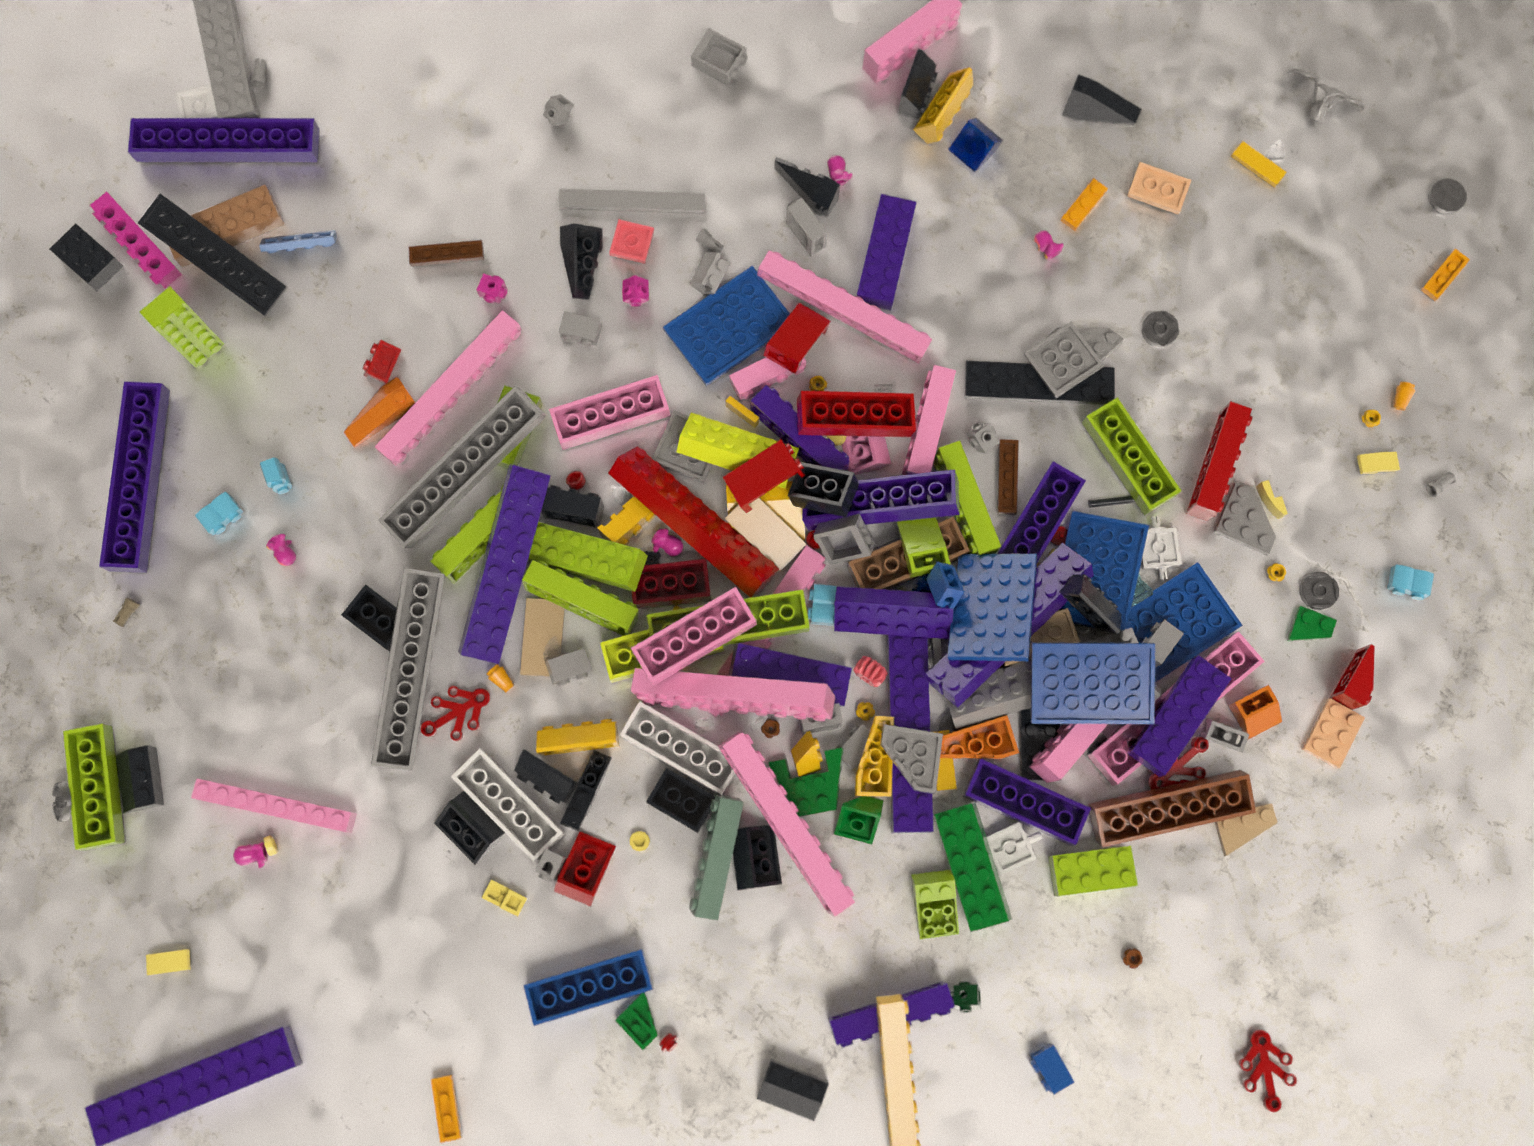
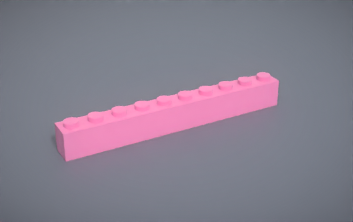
[757,250,932,363]
[375,310,522,466]
[706,545,826,718]

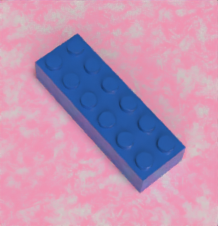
[523,949,654,1026]

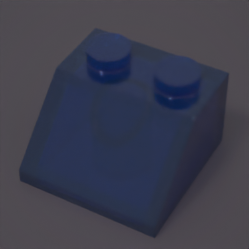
[948,118,1003,172]

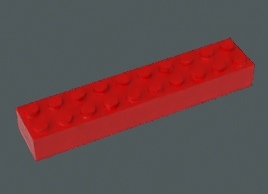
[608,446,779,598]

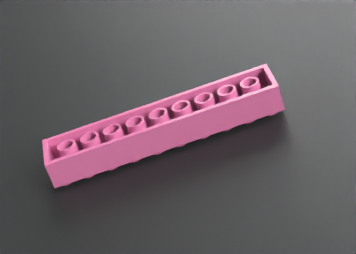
[1087,631,1265,786]
[631,668,835,721]
[717,732,855,916]

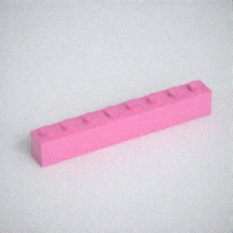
[191,779,357,833]

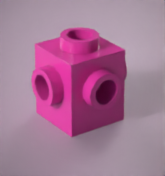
[476,273,508,304]
[622,275,649,307]

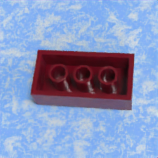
[632,559,711,609]

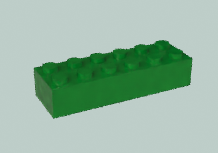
[934,802,1012,932]

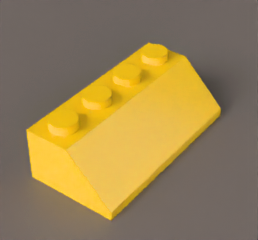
[913,67,973,144]
[536,719,620,756]

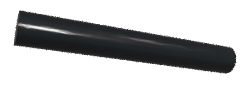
[1088,496,1136,508]

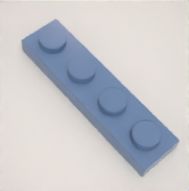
[259,230,337,253]

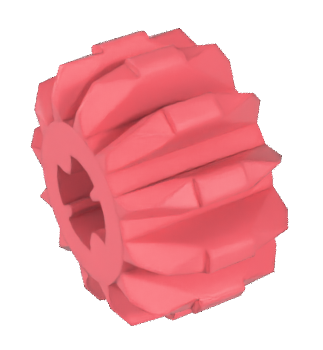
[853,656,888,687]

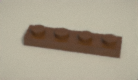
[408,240,484,267]
[997,439,1019,515]

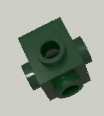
[950,982,981,1013]

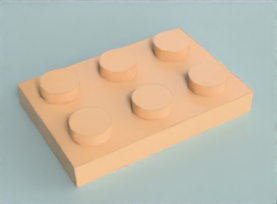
[1127,162,1191,214]
[1302,698,1365,769]

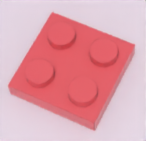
[609,220,655,264]

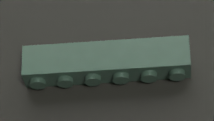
[689,794,744,920]

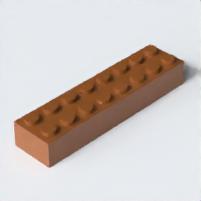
[1088,770,1256,848]

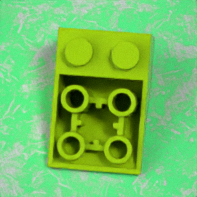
[897,517,951,578]
[911,869,959,939]

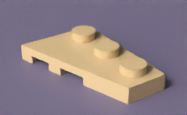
[1215,804,1278,856]

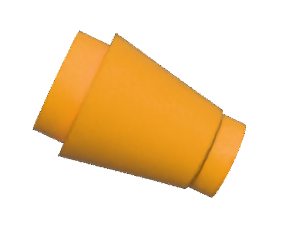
[1394,382,1416,411]
[486,664,514,693]

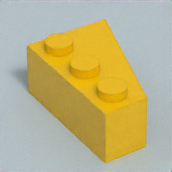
[597,496,656,545]

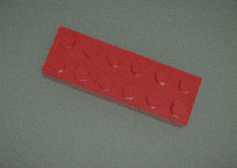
[797,391,916,437]
[1186,401,1253,522]

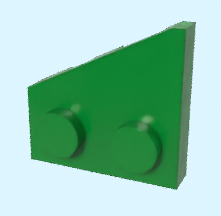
[1287,606,1337,642]
[615,993,658,1051]

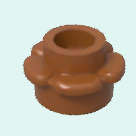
[761,719,780,738]
[1123,948,1143,969]

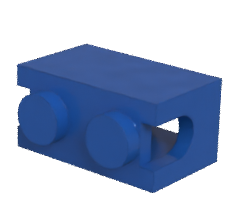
[927,562,965,609]
[1029,1043,1075,1095]

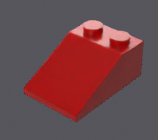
[1329,644,1375,710]
[554,831,616,907]

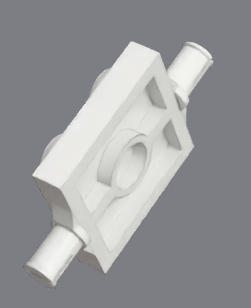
[1141,516,1182,581]
[987,822,1043,875]

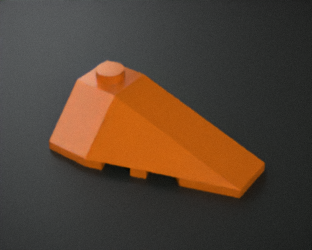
[344,377,415,448]
[940,715,1019,759]

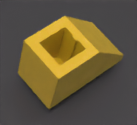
[791,731,823,777]

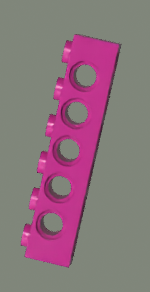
[90,192,182,288]

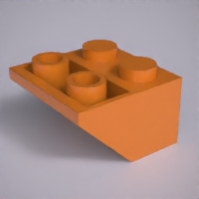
[1228,685,1282,740]

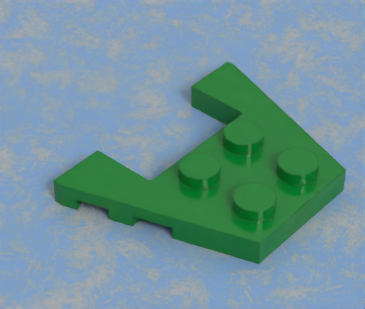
[768,747,844,817]

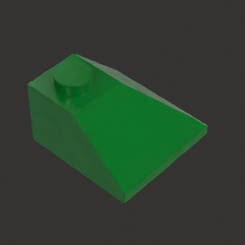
[834,796,884,845]

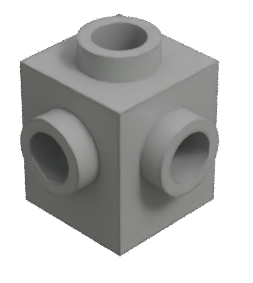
[543,94,574,126]
[967,422,1000,453]

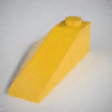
[855,716,894,797]

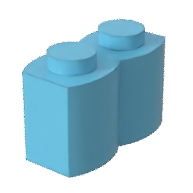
[260,458,292,494]
[195,492,244,535]
[1387,565,1434,600]
[808,584,837,626]

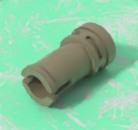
[113,597,140,627]

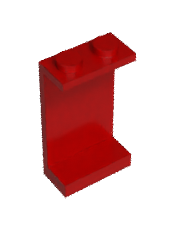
[763,303,831,374]
[723,440,805,513]

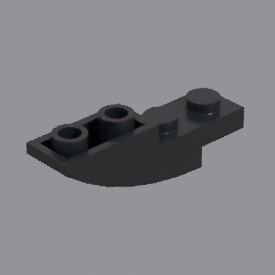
[560,750,612,832]

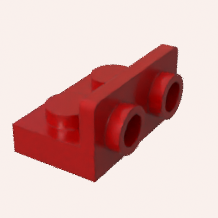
[362,340,402,384]

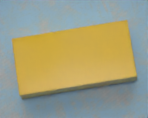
[725,396,759,428]

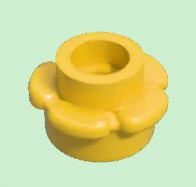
[809,376,827,391]
[1362,410,1381,428]
[1267,563,1286,582]
[856,702,875,721]

